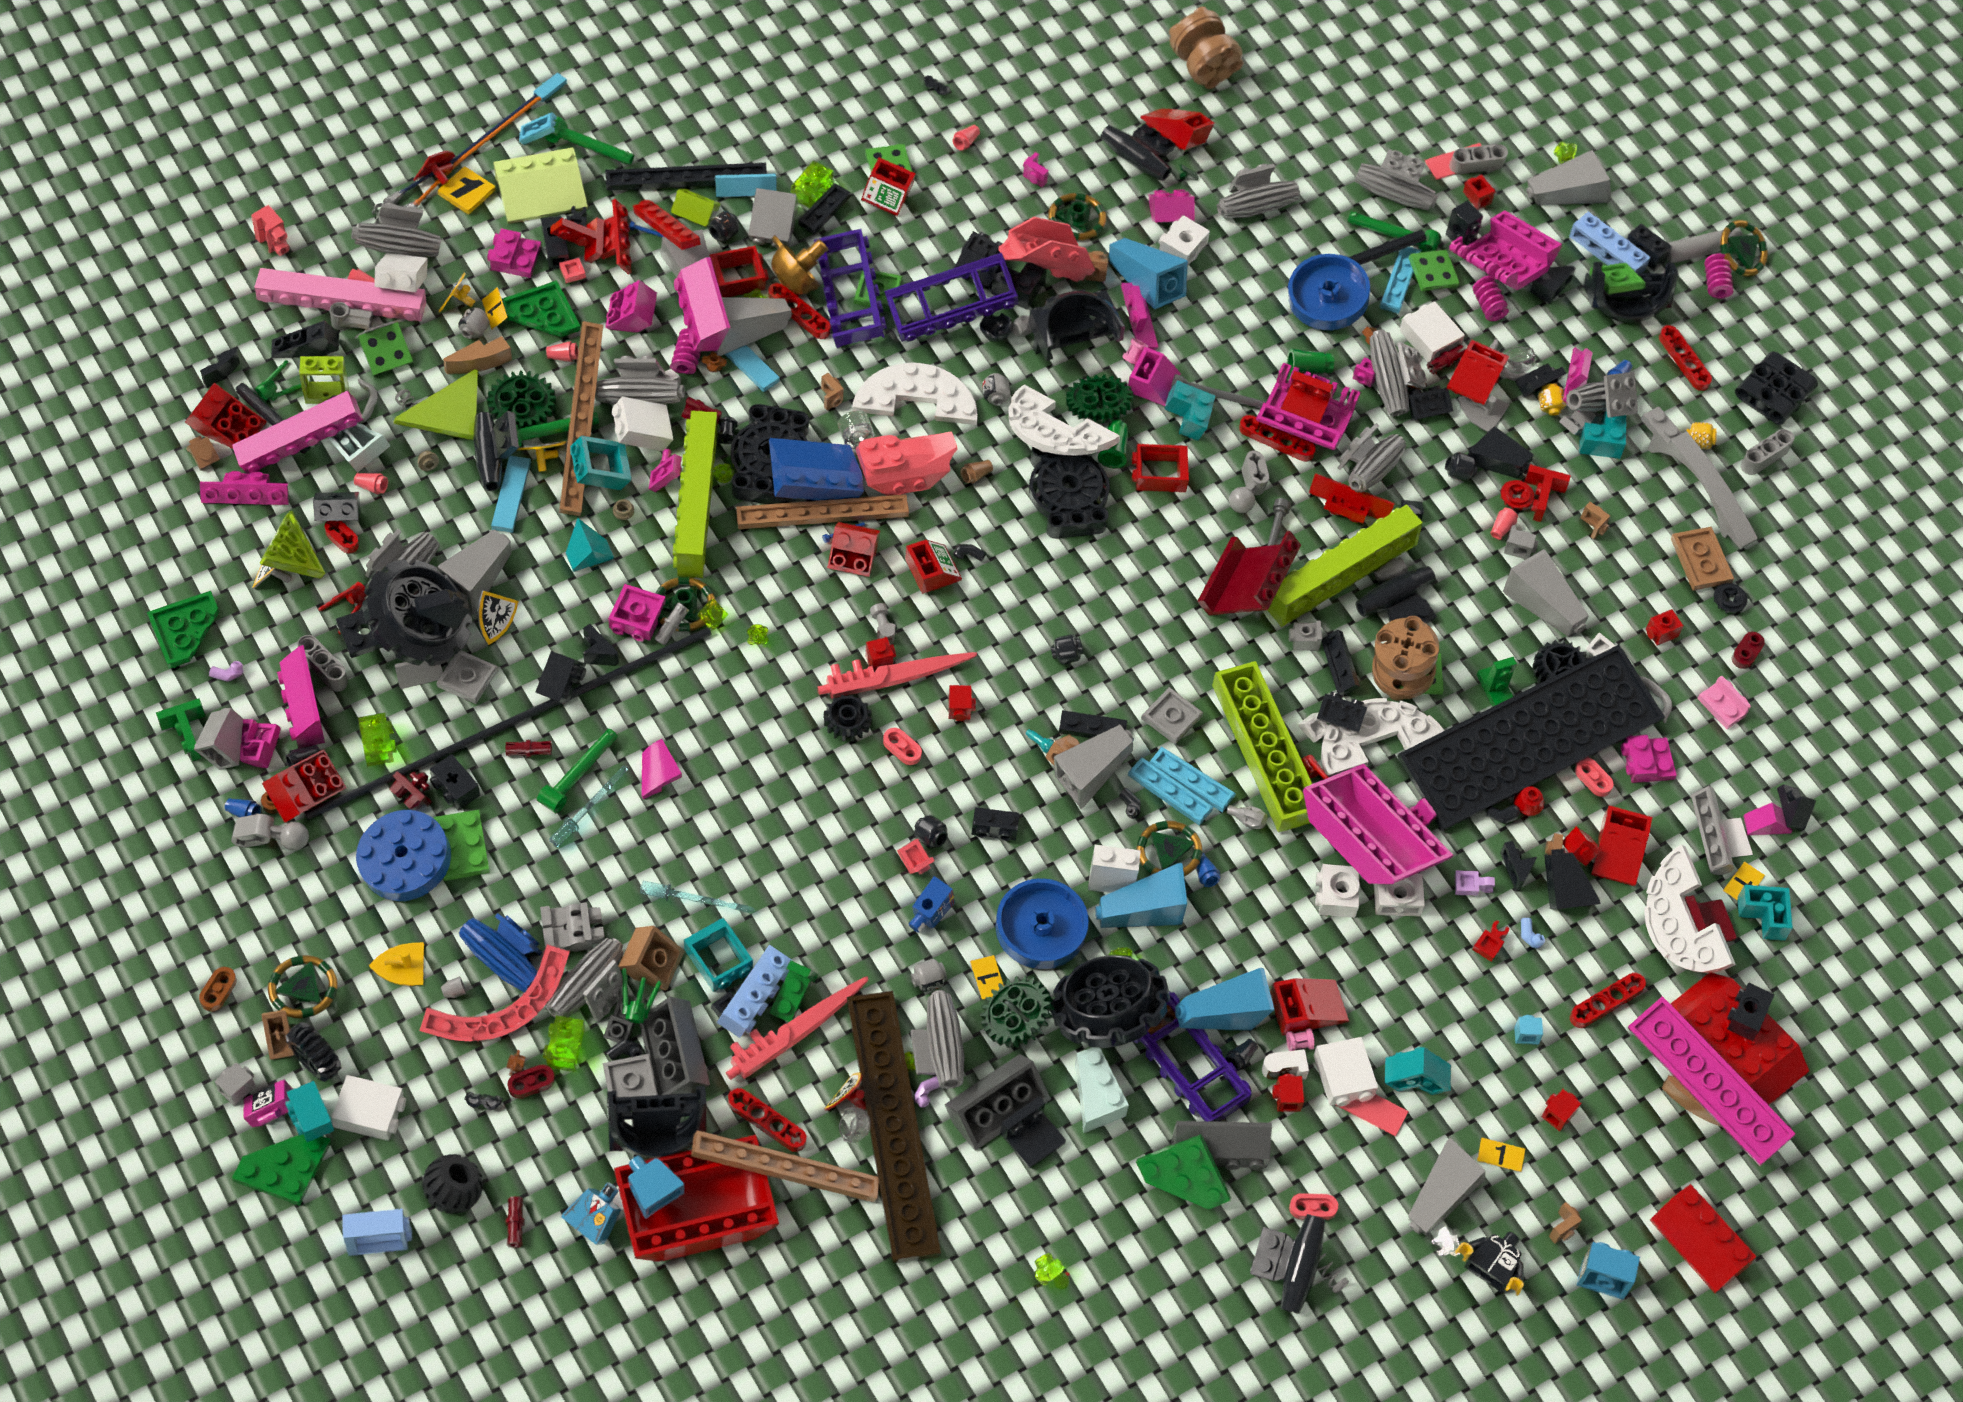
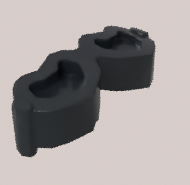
[924,75,952,95]
[464,1092,503,1111]

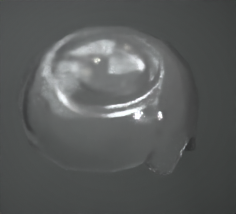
[1505,346,1536,373]
[839,1106,871,1143]

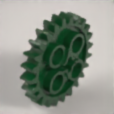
[487,370,556,429]
[1066,374,1133,423]
[980,976,1054,1048]

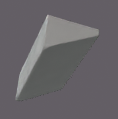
[395,661,443,689]

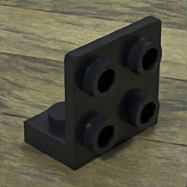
[1000,1096,1066,1168]

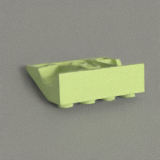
[494,148,588,224]

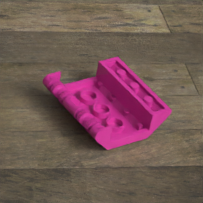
[1449,210,1562,290]
[1256,363,1361,450]

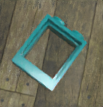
[570,436,632,490]
[684,917,753,992]

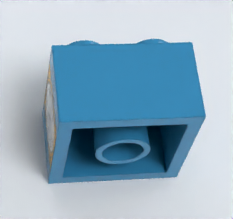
[1576,1242,1640,1300]

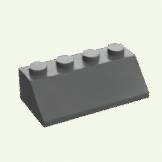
[640,997,710,1095]
[944,1054,1051,1151]
[1171,1121,1272,1170]

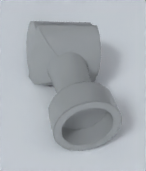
[870,603,896,645]

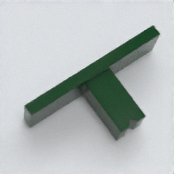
[1179,164,1198,180]

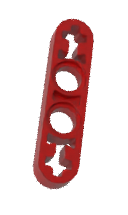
[768,283,831,339]
[1659,325,1712,391]
[1239,415,1315,462]
[1569,973,1646,1028]
[728,1088,807,1152]

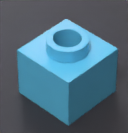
[1514,1015,1543,1044]

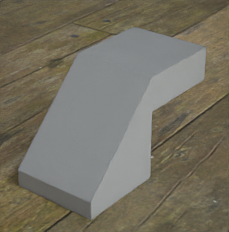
[1559,411,1602,435]

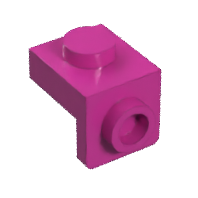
[1023,152,1049,188]
[1352,357,1376,388]
[1409,798,1437,827]

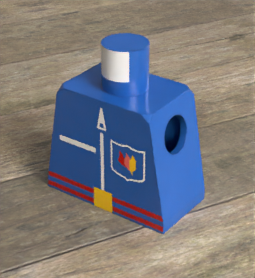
[908,876,955,933]

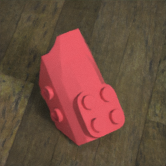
[999,217,1095,282]
[855,432,958,496]

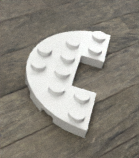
[852,363,977,425]
[1009,385,1120,455]
[1321,698,1444,777]
[1644,845,1736,973]

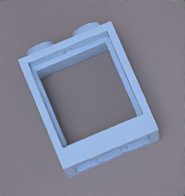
[342,1209,412,1256]

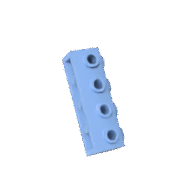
[1569,212,1650,273]
[717,945,792,1038]

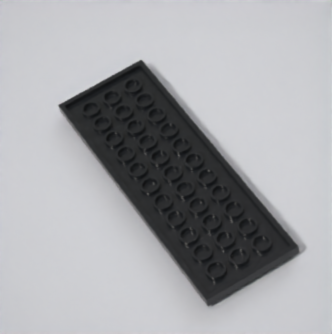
[1397,644,1665,832]

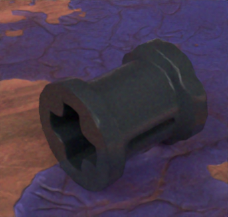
[717,417,738,445]

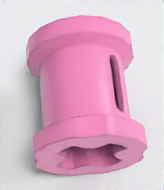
[1122,338,1148,365]
[1286,1029,1315,1051]

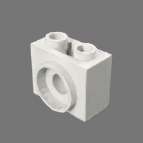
[1159,215,1210,265]
[1315,864,1360,918]
[1374,874,1425,916]

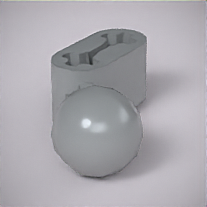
[1229,451,1269,513]
[231,814,309,851]

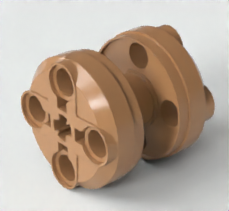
[1169,7,1243,89]
[1372,616,1439,701]

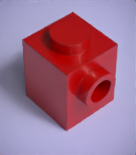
[1646,609,1684,646]
[865,637,896,672]
[948,685,976,721]
[1563,826,1601,866]
[1272,1074,1304,1112]
[1541,1089,1581,1132]

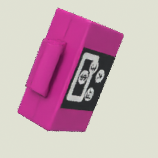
[243,1079,293,1127]

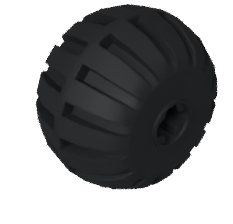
[422,1154,483,1214]

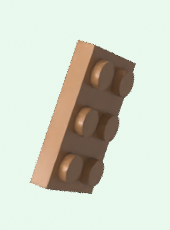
[1670,526,1734,590]

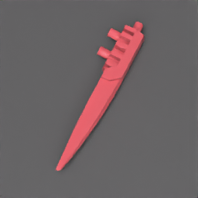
[817,652,977,699]
[726,976,868,1080]

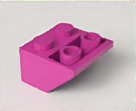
[1148,189,1195,222]
[605,280,657,333]
[1128,347,1181,406]

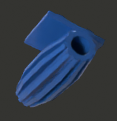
[458,913,542,993]

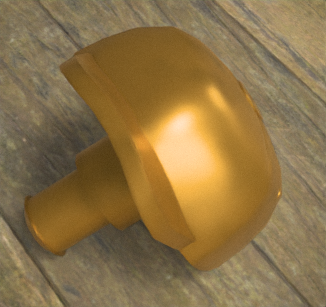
[771,235,828,295]

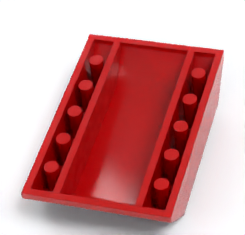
[1671,972,1809,1106]
[614,1135,779,1262]

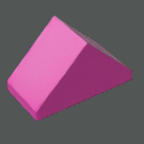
[1743,802,1792,835]

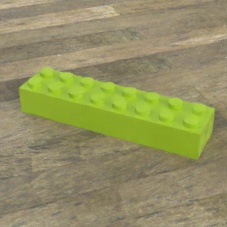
[673,411,717,578]
[1267,504,1423,627]
[1212,661,1312,833]

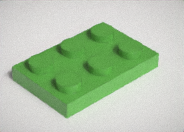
[433,809,490,881]

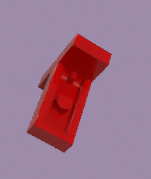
[551,217,604,263]
[1525,464,1571,522]

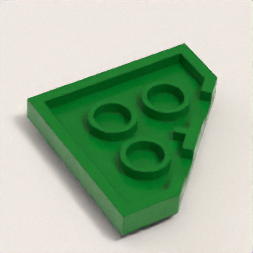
[502,280,581,337]
[147,591,219,669]
[1136,1134,1231,1209]
[232,1135,332,1206]

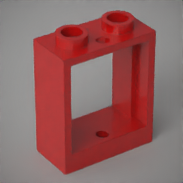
[709,246,769,297]
[1132,444,1189,492]

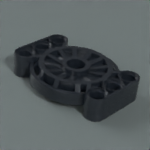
[730,404,809,504]
[1029,447,1110,539]

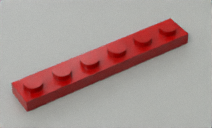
[633,200,701,250]

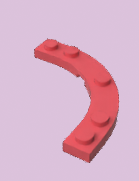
[420,944,570,1042]

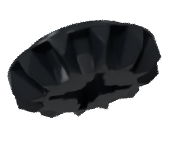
[1713,583,1748,614]

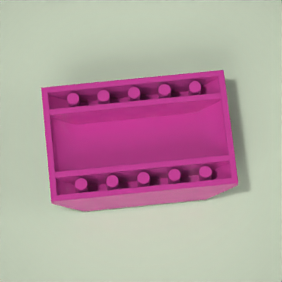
[1303,764,1453,884]

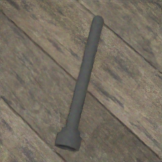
[1171,374,1266,409]
[1267,498,1291,546]

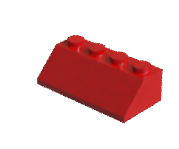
[1650,1184,1757,1293]

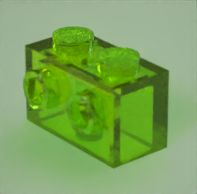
[791,160,834,209]
[358,713,397,767]
[543,1015,585,1072]

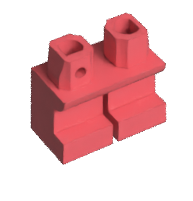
[251,205,290,256]

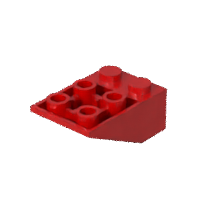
[1140,108,1215,150]
[1447,340,1509,405]
[184,383,267,449]
[262,749,347,823]
[1591,805,1653,886]
[1270,978,1349,1036]

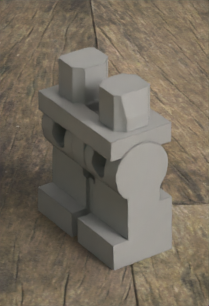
[540,902,604,952]

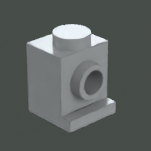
[1504,525,1539,559]
[1289,621,1322,651]

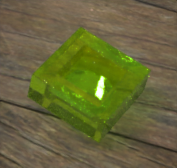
[697,599,729,630]

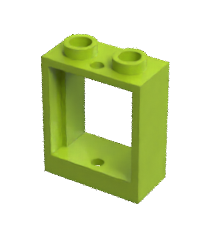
[299,356,349,404]

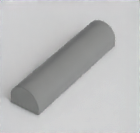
[1667,227,1743,263]
[1691,786,1734,875]

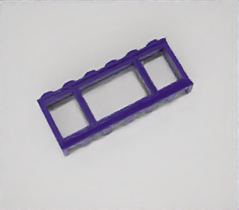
[814,229,887,349]
[885,253,1018,342]
[1134,991,1252,1122]

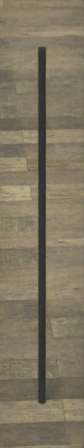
[304,627,712,820]

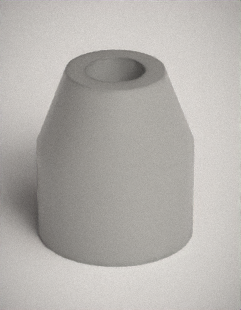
[441,976,466,998]

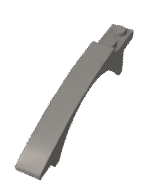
[1641,407,1757,549]

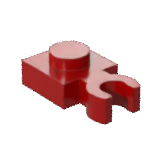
[1472,920,1509,962]

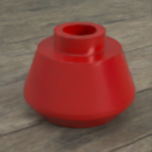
[1514,787,1544,816]

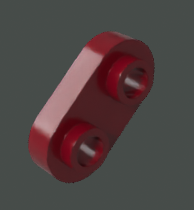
[1731,632,1765,669]
[507,1065,554,1099]

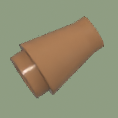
[961,460,993,484]

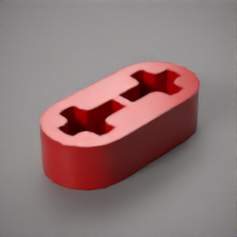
[324,520,359,554]

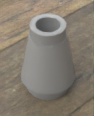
[1374,557,1408,583]

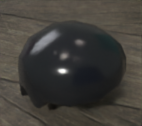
[979,312,1013,342]

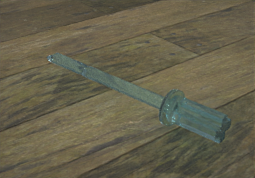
[549,765,629,848]
[640,880,755,912]

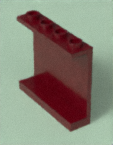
[1197,531,1301,615]

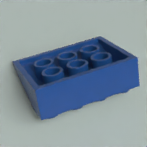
[769,438,864,500]

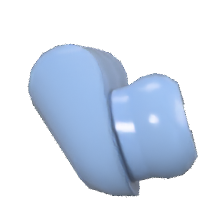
[1521,918,1545,948]

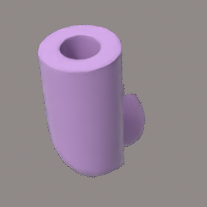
[209,661,244,682]
[914,1076,940,1108]

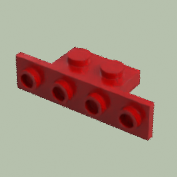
[600,199,632,274]
[1309,473,1395,523]

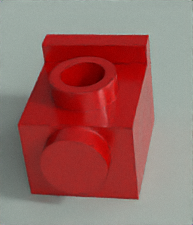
[1463,175,1495,210]

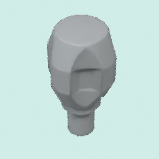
[1012,315,1032,336]
[1227,805,1267,829]

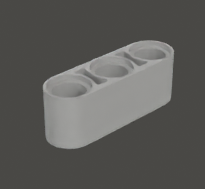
[1449,144,1508,174]
[1741,429,1794,475]
[297,635,348,692]

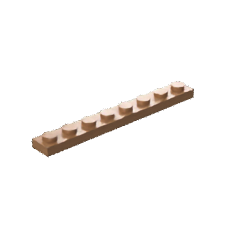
[736,494,909,529]
[691,1131,879,1202]

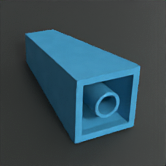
[1109,238,1188,309]
[1095,863,1187,928]
[1175,968,1274,1030]

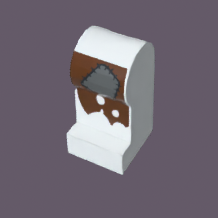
[1262,1049,1309,1080]

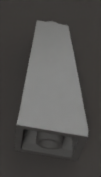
[1526,150,1611,205]
[660,229,710,278]
[715,297,792,356]
[438,529,511,615]
[1503,549,1589,636]
[1054,725,1134,809]
[1408,1138,1485,1236]

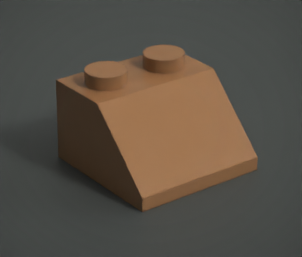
[618,925,685,990]

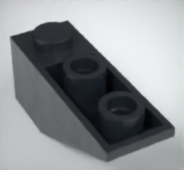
[271,320,339,358]

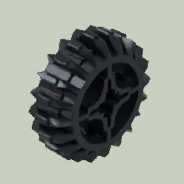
[1532,640,1590,684]
[285,1022,342,1082]

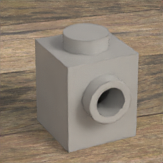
[214,1062,256,1106]

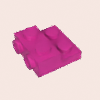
[487,229,542,278]
[608,584,666,642]
[1621,735,1677,783]

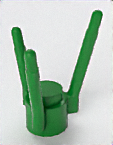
[255,360,302,401]
[622,968,661,1024]

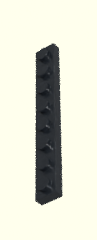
[605,162,767,191]

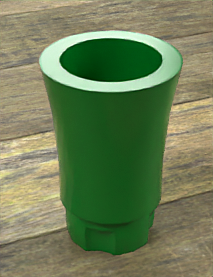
[1287,348,1335,377]
[1098,420,1128,469]

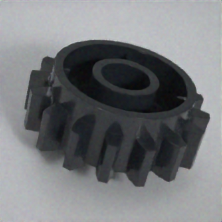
[823,695,872,742]

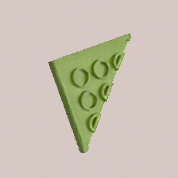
[394,369,478,440]
[259,511,325,579]

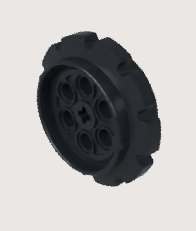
[362,560,472,666]
[1051,955,1170,1048]

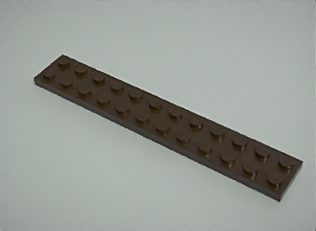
[847,991,941,1263]

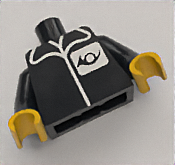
[1455,1232,1524,1296]

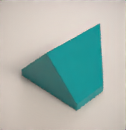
[566,518,614,572]

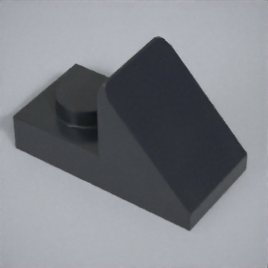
[583,624,619,666]
[1777,784,1816,831]
[1500,841,1537,892]

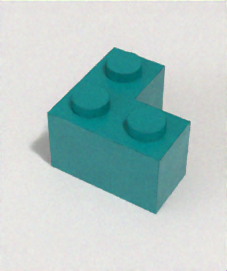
[1164,380,1215,441]
[1579,408,1626,459]
[1737,885,1793,941]
[1385,1047,1451,1095]
[285,1081,334,1142]

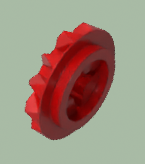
[1500,480,1534,511]

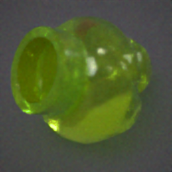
[1553,141,1577,164]
[1034,1253,1070,1290]

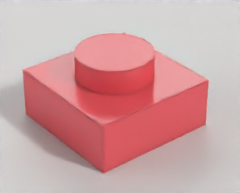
[559,258,586,283]

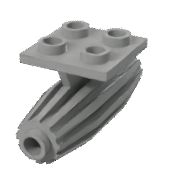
[1354,149,1438,210]
[1217,163,1300,219]
[351,203,441,257]
[1370,329,1427,417]
[595,356,685,405]
[1566,372,1638,417]
[1337,423,1406,492]
[365,529,440,578]
[546,938,624,1022]
[911,990,964,1089]

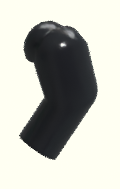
[953,544,986,562]
[1119,788,1141,819]
[1486,805,1520,824]
[606,1040,643,1061]

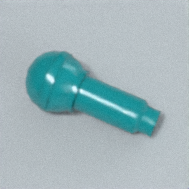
[1026,729,1054,753]

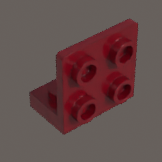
[1684,895,1737,942]

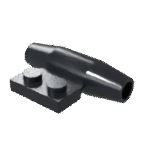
[1101,123,1176,181]
[473,411,519,491]
[1356,566,1437,631]
[1250,1214,1326,1314]

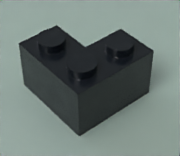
[991,262,1047,310]
[535,651,587,703]

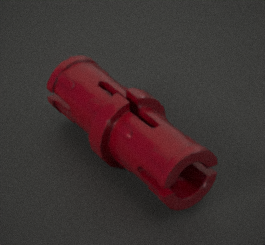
[1426,344,1466,374]
[505,739,552,757]
[505,1196,525,1248]

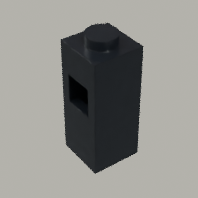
[541,216,569,270]

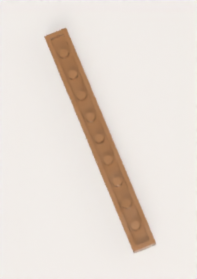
[559,321,604,516]

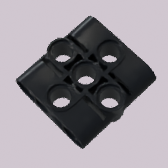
[1735,351,1818,425]

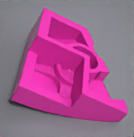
[240,719,281,768]
[641,739,682,799]

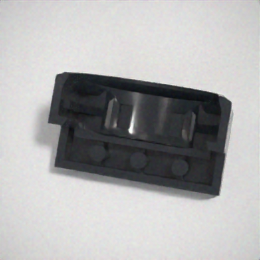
[1584,262,1679,323]

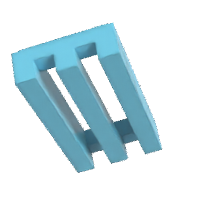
[519,113,557,145]

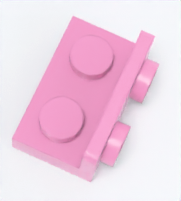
[1697,676,1751,729]

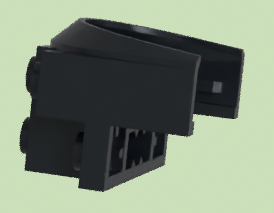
[1028,289,1125,361]
[607,1086,707,1158]

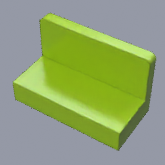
[671,189,721,226]

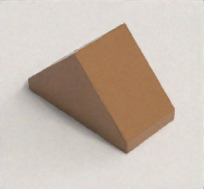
[261,1010,294,1060]

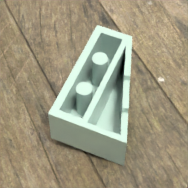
[327,423,391,473]
[1075,1047,1129,1133]

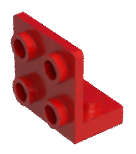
[1281,370,1333,424]

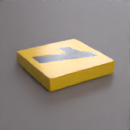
[438,166,496,215]

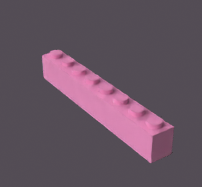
[254,268,426,322]

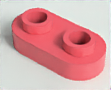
[883,728,922,765]
[1575,758,1613,797]
[1289,1194,1338,1220]

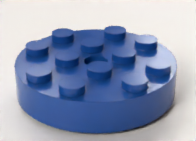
[1288,254,1370,330]
[356,810,451,901]
[995,879,1089,969]

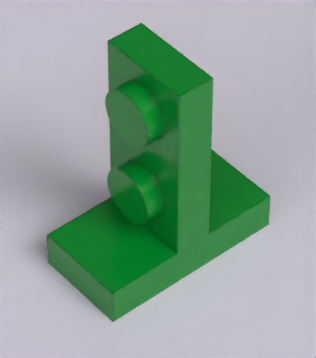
[1476,657,1517,707]
[156,698,205,762]
[770,960,818,1022]

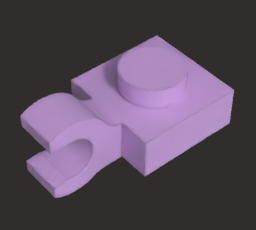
[1455,871,1495,895]

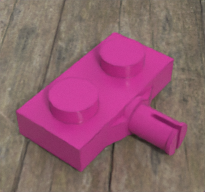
[649,449,682,492]

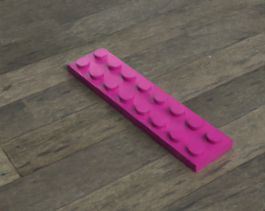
[1628,996,1795,1166]

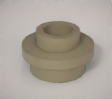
[417,451,439,471]
[613,499,634,520]

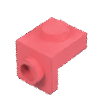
[897,838,935,875]

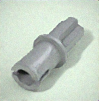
[655,603,689,645]

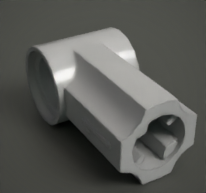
[330,302,373,330]

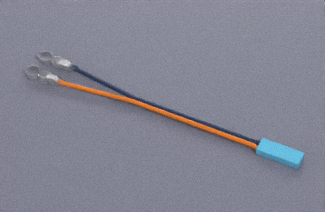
[372,72,567,217]

